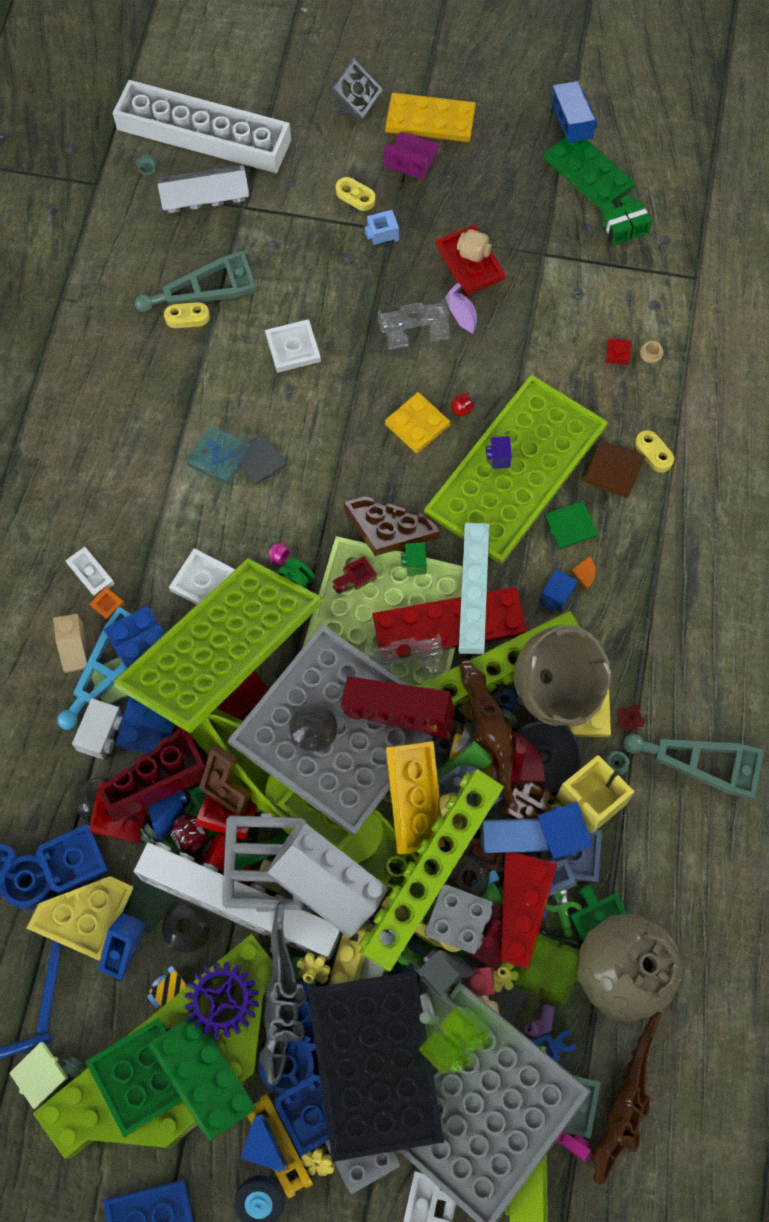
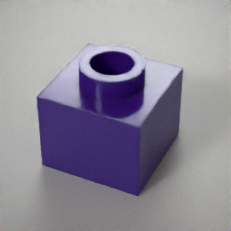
[486,436,512,469]

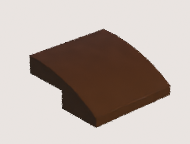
[584,440,645,498]

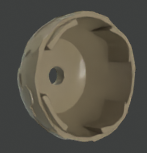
[514,625,611,727]
[577,913,682,1023]

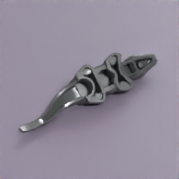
[260,902,306,1085]

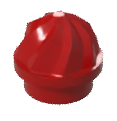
[451,392,475,416]

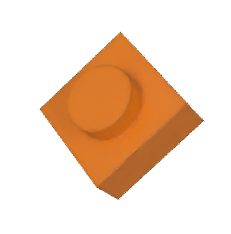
[89,587,125,622]

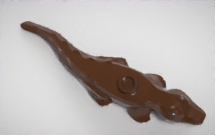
[460,660,519,812]
[591,1011,662,1185]

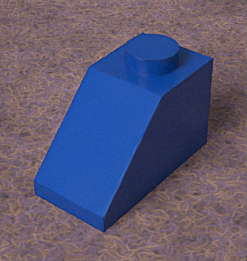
[149,789,188,841]
[98,912,146,980]

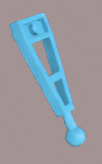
[57,607,131,730]

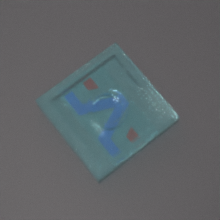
[187,425,251,484]

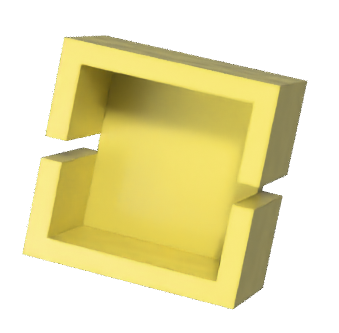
[556,755,635,834]

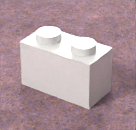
[72,698,124,760]

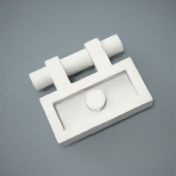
[403,1172,456,1222]

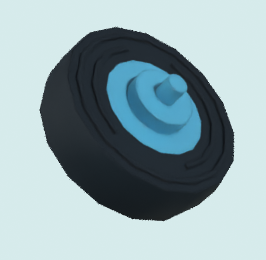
[234,1175,285,1222]

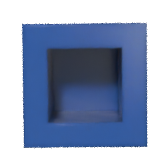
[540,569,578,613]

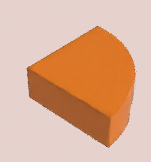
[571,556,595,590]

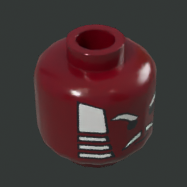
[170,814,209,854]

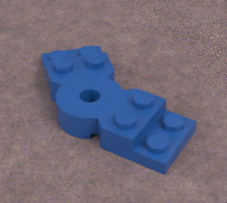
[104,606,175,755]
[0,823,109,910]
[259,980,329,1157]

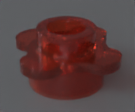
[616,704,645,731]

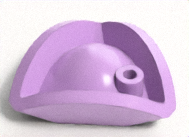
[445,283,477,334]

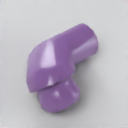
[524,1005,555,1040]

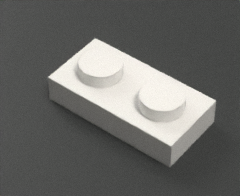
[66,547,114,598]

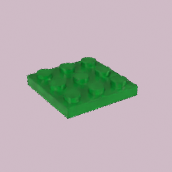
[85,1017,183,1137]

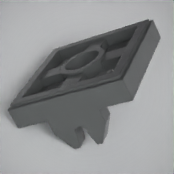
[328,58,383,121]

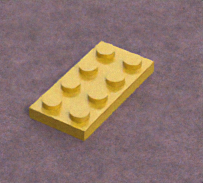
[385,92,476,142]
[386,741,445,854]

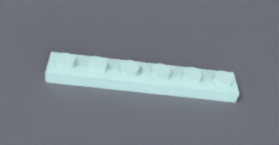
[459,523,489,654]

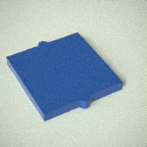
[537,802,593,860]

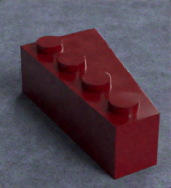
[340,676,455,740]
[98,727,205,823]

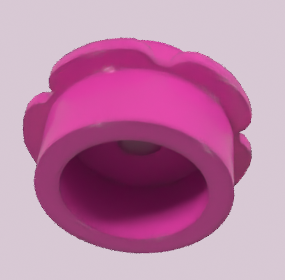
[269,542,290,565]

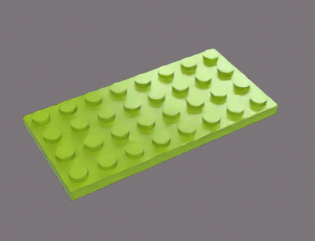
[424,374,608,565]
[114,558,323,733]

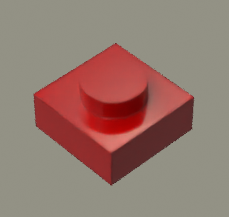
[606,338,631,365]

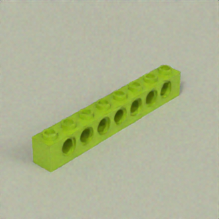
[417,611,580,706]
[358,769,504,972]

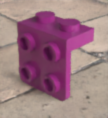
[384,132,439,180]

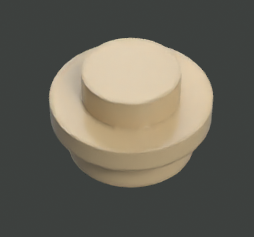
[640,341,663,363]

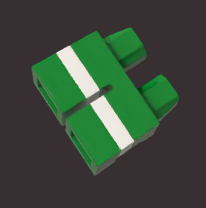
[601,195,653,246]

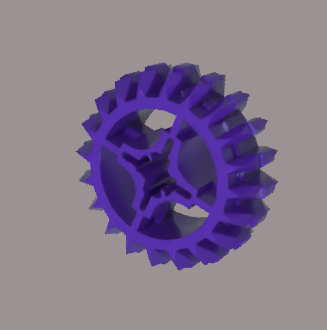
[185,962,259,1039]

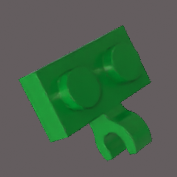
[569,885,627,941]

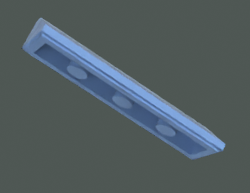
[480,819,584,853]

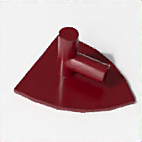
[492,730,545,782]
[465,904,503,971]

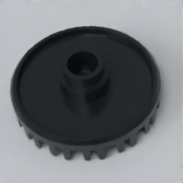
[516,719,582,794]

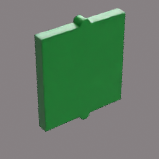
[544,501,598,550]

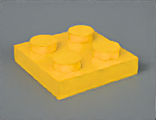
[385,392,450,454]

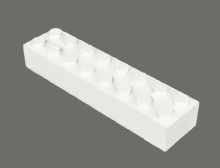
[113,80,291,173]
[134,842,343,964]

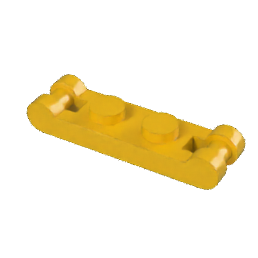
[247,1093,313,1199]

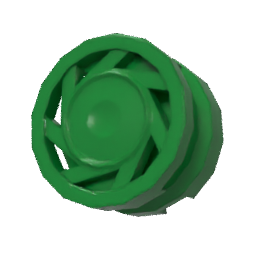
[277,557,315,589]

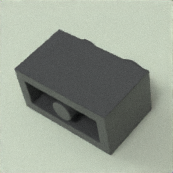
[419,949,475,995]

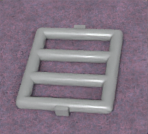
[222,814,306,912]

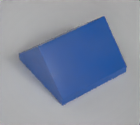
[241,1114,289,1172]

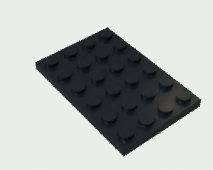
[308,971,444,1162]

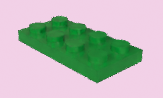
[543,137,635,210]
[148,1017,257,1142]

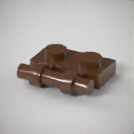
[500,782,556,819]

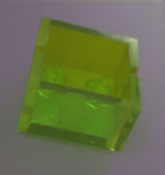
[514,933,579,1008]
[418,1006,492,1074]

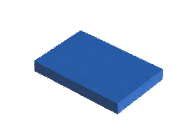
[103,1179,194,1222]

